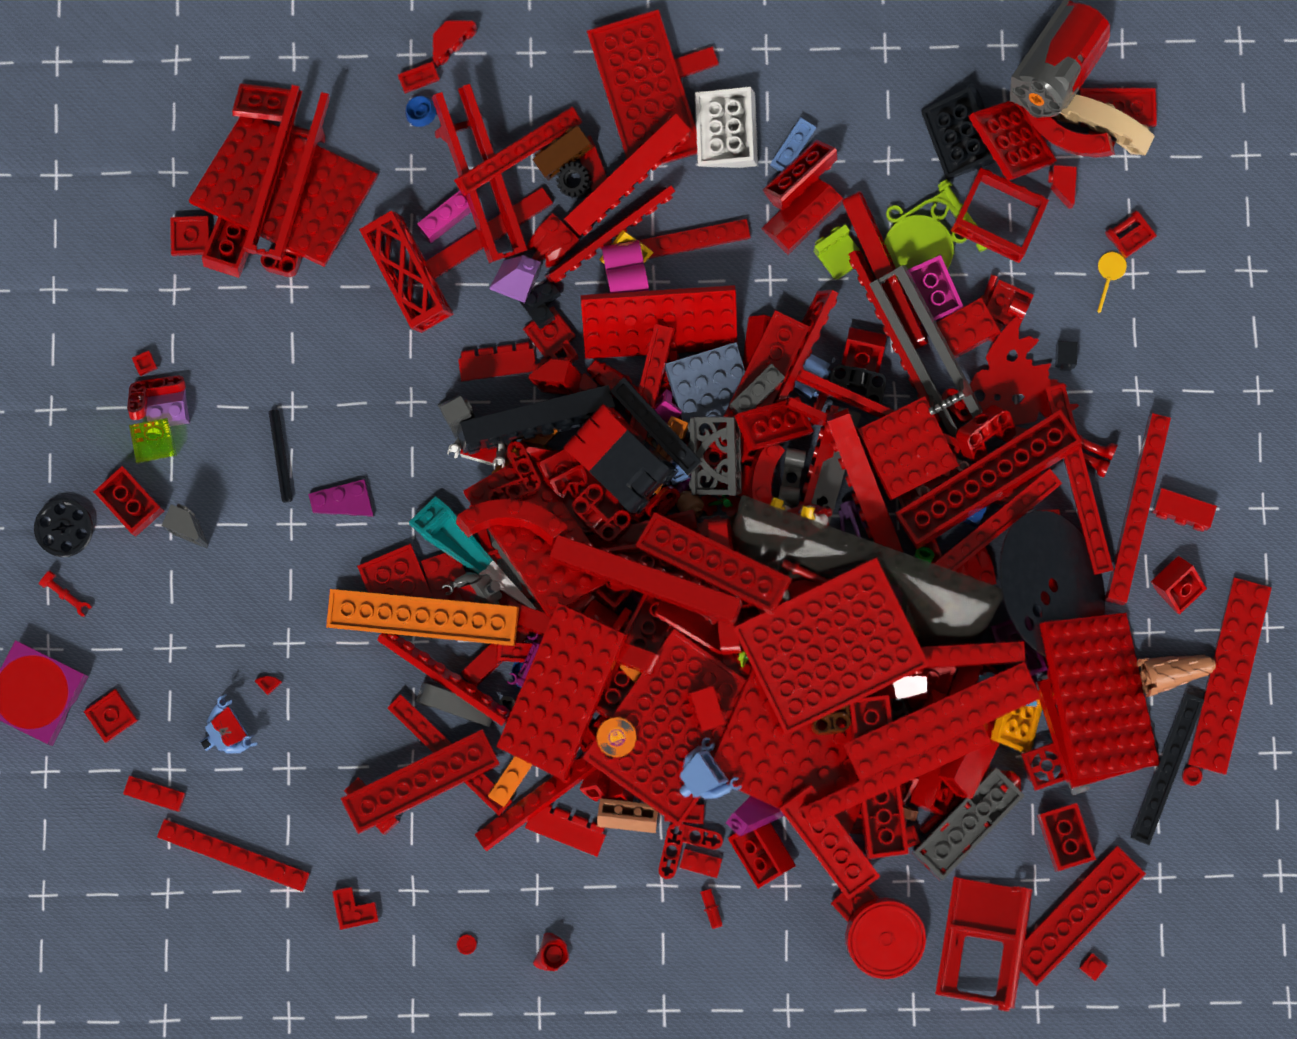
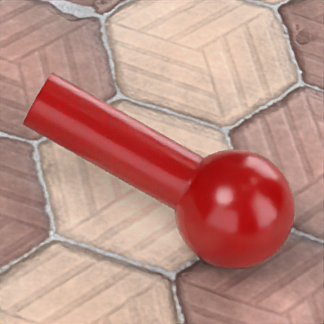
[979,274,998,306]

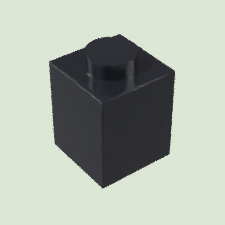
[1055,341,1078,371]

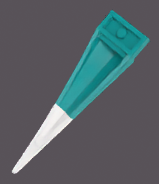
[409,496,536,610]

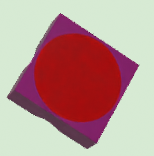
[0,640,89,746]

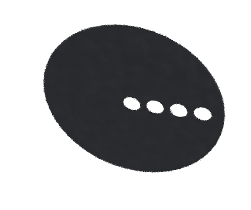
[999,510,1105,656]

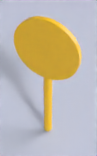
[1097,252,1127,313]

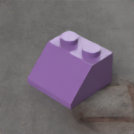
[146,390,190,429]

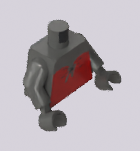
[442,572,503,605]

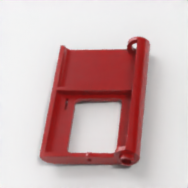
[935,877,1032,1012]

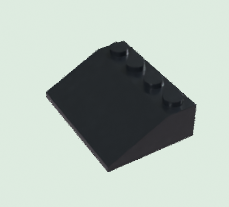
[921,87,996,180]

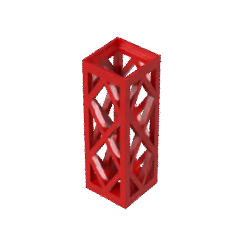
[359,210,454,333]

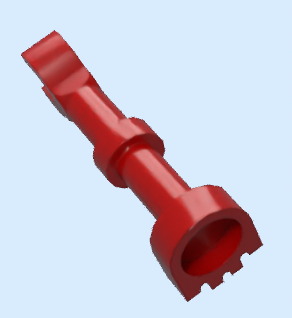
[39,570,92,617]

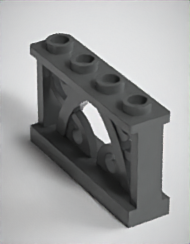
[688,416,742,495]

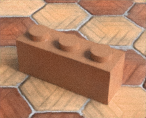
[597,798,658,833]

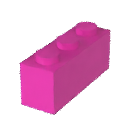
[417,191,471,243]

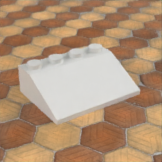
[695,87,758,168]

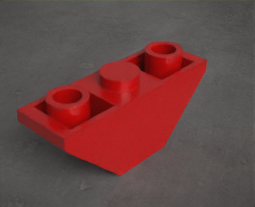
[433,21,477,67]

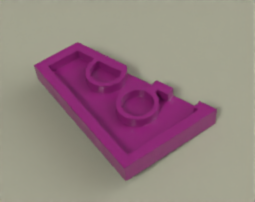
[308,479,374,517]

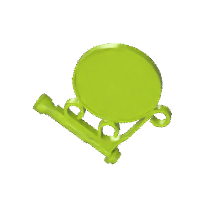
[884,180,987,270]

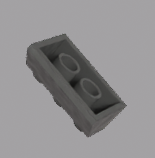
[161,504,209,549]

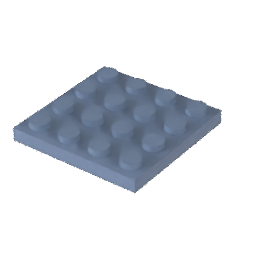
[665,342,745,438]

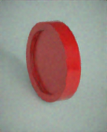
[457,935,477,955]

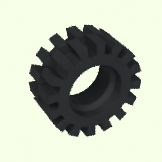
[556,162,593,198]

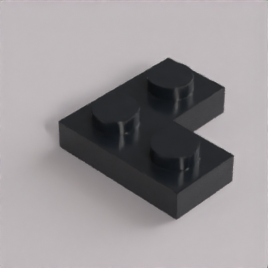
[519,280,561,329]

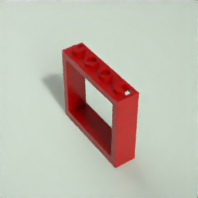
[951,167,1049,263]

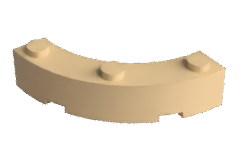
[1055,95,1154,155]

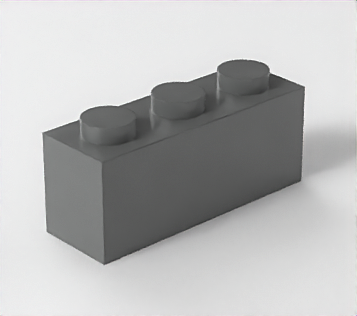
[729,364,785,415]

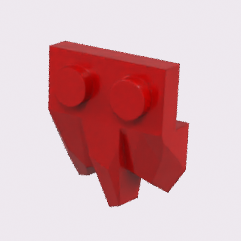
[526,213,580,268]
[536,448,588,499]
[954,547,997,593]

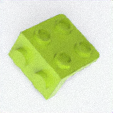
[813,224,865,280]

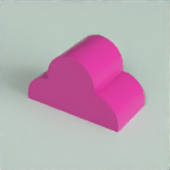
[601,240,649,293]

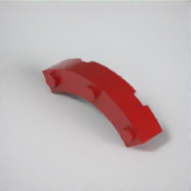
[1023,107,1115,158]
[747,444,791,547]
[456,499,568,546]

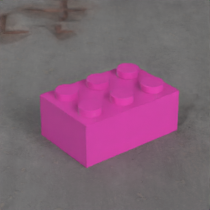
[908,255,963,320]

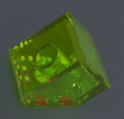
[129,418,177,463]

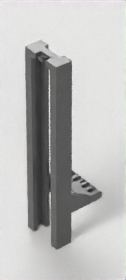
[869,265,983,438]

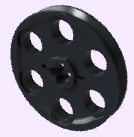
[34,499,93,557]

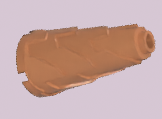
[1137,655,1216,697]

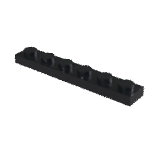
[610,378,702,475]

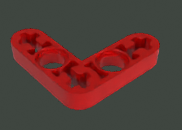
[127,375,186,420]
[487,441,541,501]
[659,823,723,879]

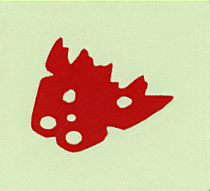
[970,317,1079,425]

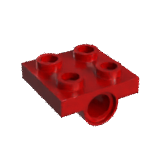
[987,280,1034,327]

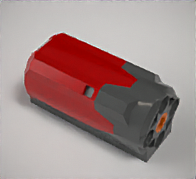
[1010,0,1110,118]

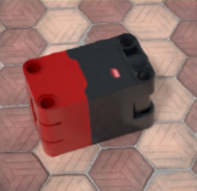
[563,404,679,514]

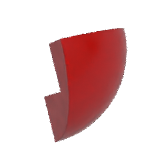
[580,769,633,802]

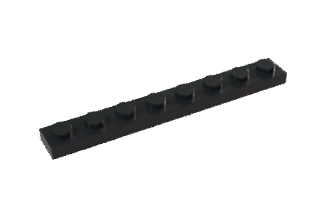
[1130,693,1205,845]

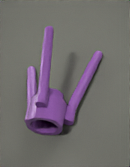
[838,501,868,541]

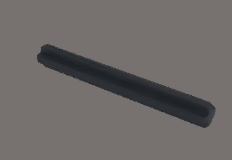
[268,409,293,503]

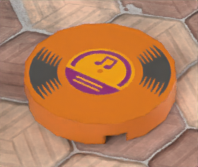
[596,717,636,757]

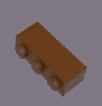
[532,126,594,181]

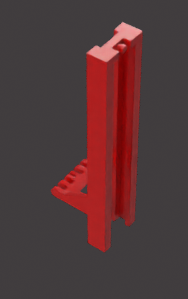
[432,84,527,263]
[243,85,330,261]
[785,369,960,478]

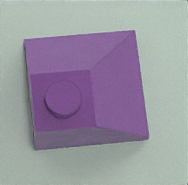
[490,255,541,303]

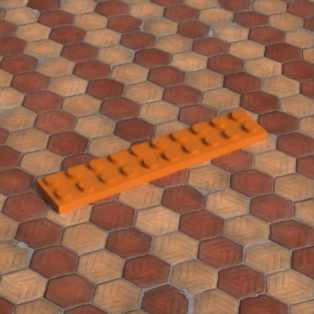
[326,589,519,646]

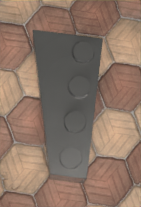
[438,395,475,438]

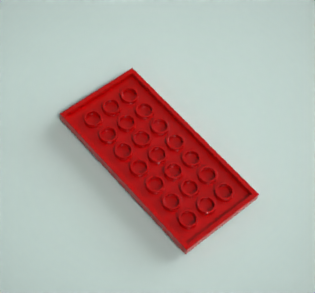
[587,9,697,165]
[581,285,737,359]
[463,454,609,618]
[496,603,627,780]

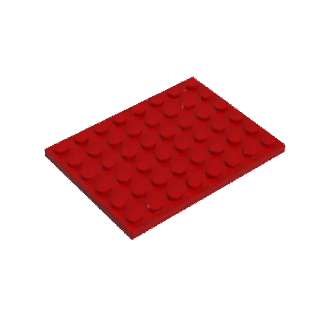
[189,117,378,267]
[733,557,930,735]
[1040,613,1159,780]
[582,629,746,827]
[712,667,861,835]

